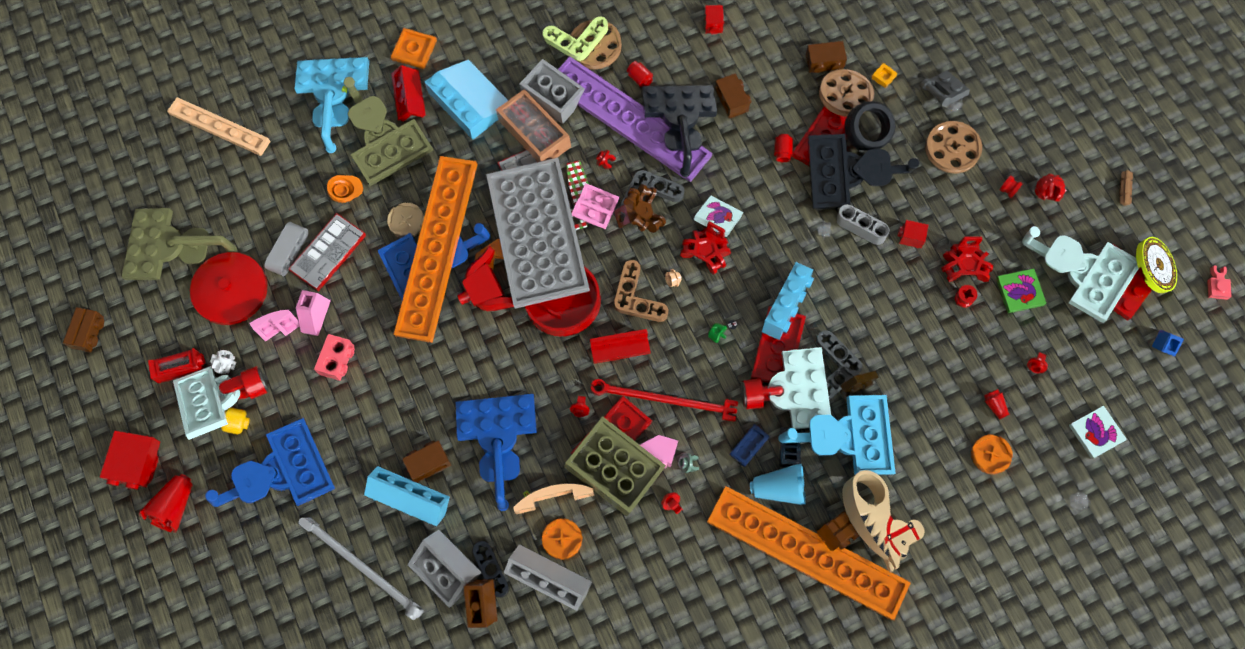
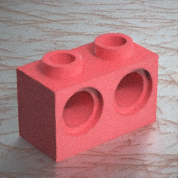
[314,334,355,381]

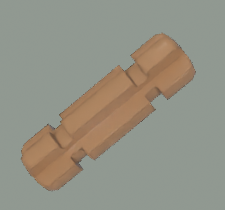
[1120,170,1133,206]

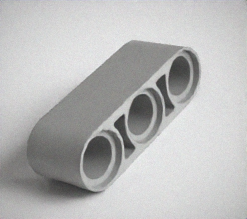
[836,205,890,245]
[265,222,308,276]

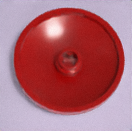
[190,252,268,325]

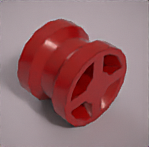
[999,175,1023,198]
[954,285,978,308]

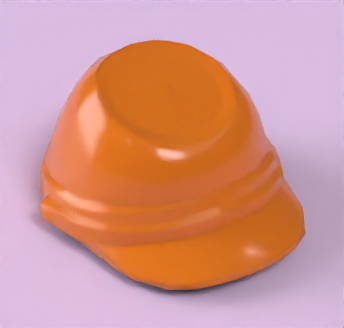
[327,175,363,203]

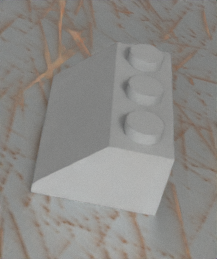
[520,59,584,124]
[408,530,481,608]

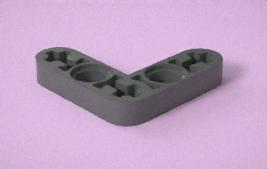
[620,170,684,219]
[816,330,862,401]

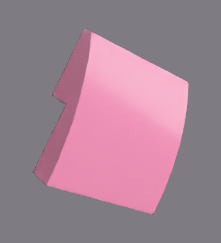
[572,183,620,230]
[250,310,300,341]

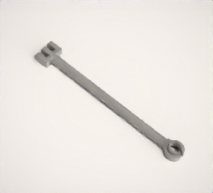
[299,518,424,620]

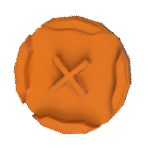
[971,434,1013,475]
[542,519,582,560]

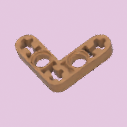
[614,260,668,322]

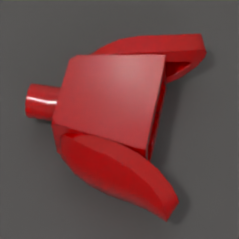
[457,246,514,311]

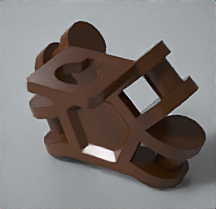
[614,184,666,233]

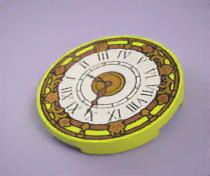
[1136,237,1177,293]

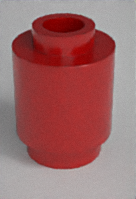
[627,61,653,87]
[774,134,793,162]

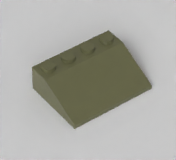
[564,416,666,517]

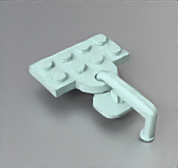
[1022,226,1139,323]

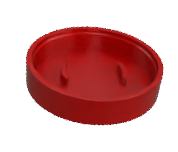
[525,267,601,336]

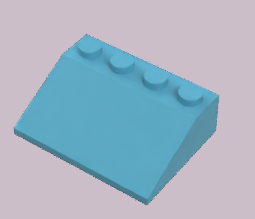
[425,60,508,139]

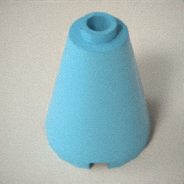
[750,464,806,505]

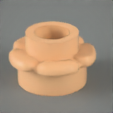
[665,269,681,287]

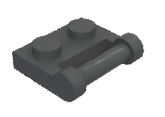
[920,70,969,107]

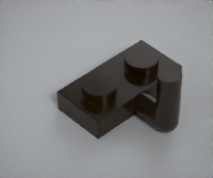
[840,371,879,404]

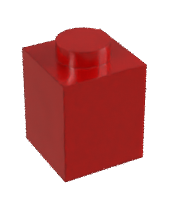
[704,5,724,34]
[897,220,928,249]

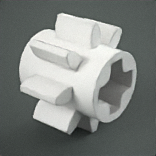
[210,350,236,374]

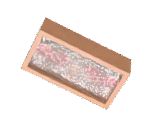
[496,89,571,162]

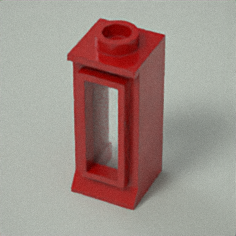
[148,348,205,384]

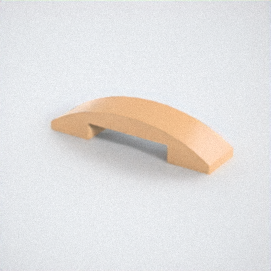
[513,484,594,515]

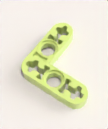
[543,17,608,61]

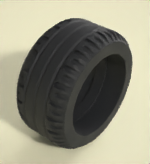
[844,101,896,151]

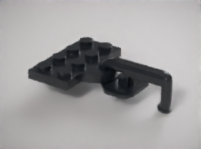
[642,86,717,177]
[808,134,919,209]

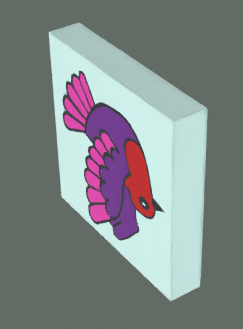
[694,196,743,237]
[1069,406,1127,459]

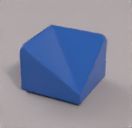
[1152,329,1184,356]

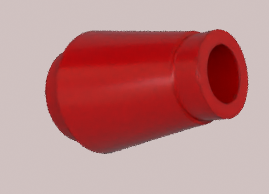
[984,389,1010,419]

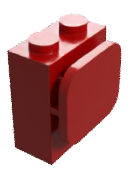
[100,431,160,490]

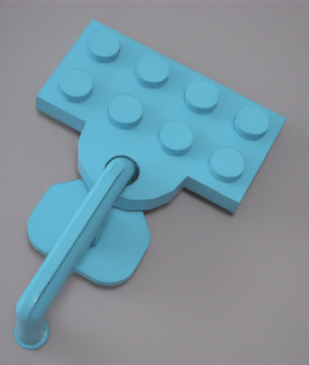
[295,57,369,153]
[778,395,896,475]

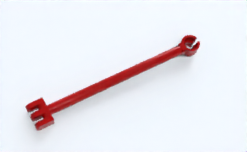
[591,379,738,422]

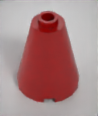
[139,474,193,533]

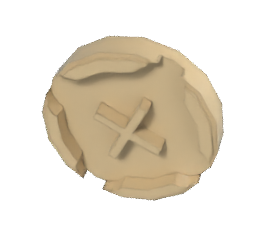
[387,203,424,238]

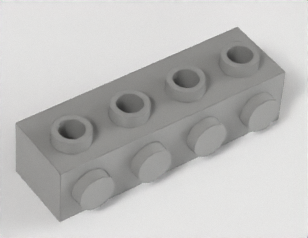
[504,545,592,611]

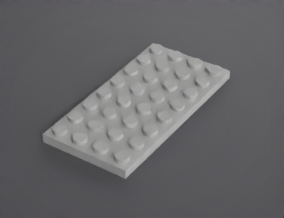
[486,158,590,309]

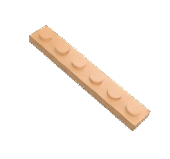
[167,97,271,156]

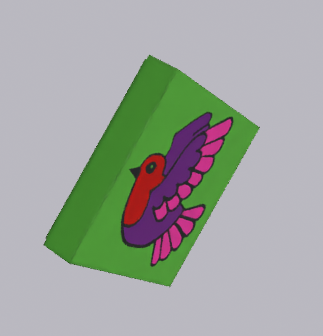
[996,269,1046,313]

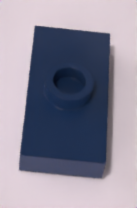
[729,424,770,467]

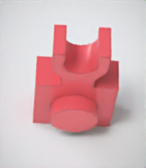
[1208,266,1231,300]

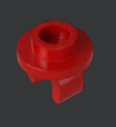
[596,149,616,169]
[1027,352,1048,373]
[570,396,590,417]
[661,492,683,514]

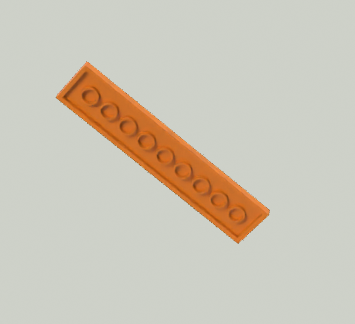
[394,156,478,343]
[707,486,911,621]

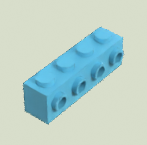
[762,262,814,340]
[364,466,450,526]

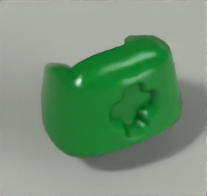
[708,323,727,343]

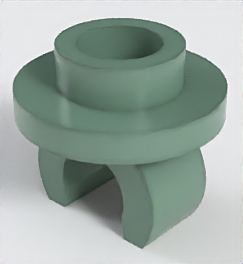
[678,453,699,473]

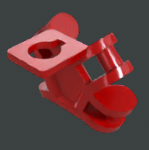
[680,221,731,275]
[941,237,993,282]

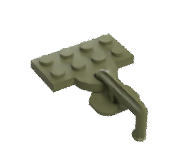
[344,77,433,186]
[121,208,237,280]

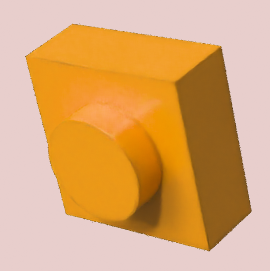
[871,63,898,89]

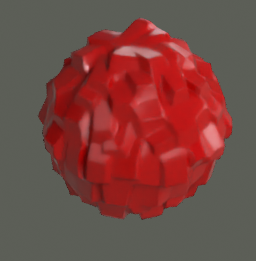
[1035,173,1066,202]

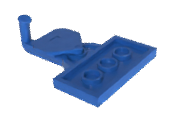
[378,223,491,301]
[456,394,537,511]
[205,418,335,507]

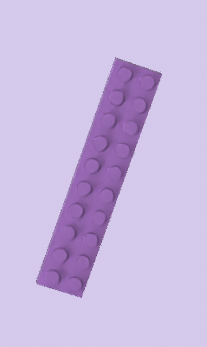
[558,57,712,182]

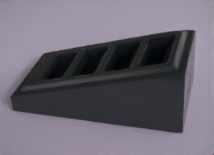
[779,427,801,467]

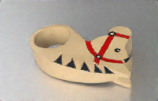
[843,470,924,573]

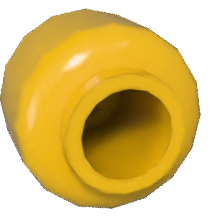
[221,407,250,435]

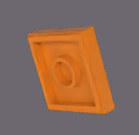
[391,28,437,69]

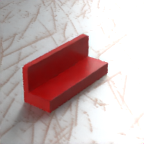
[391,65,426,121]
[590,329,651,364]

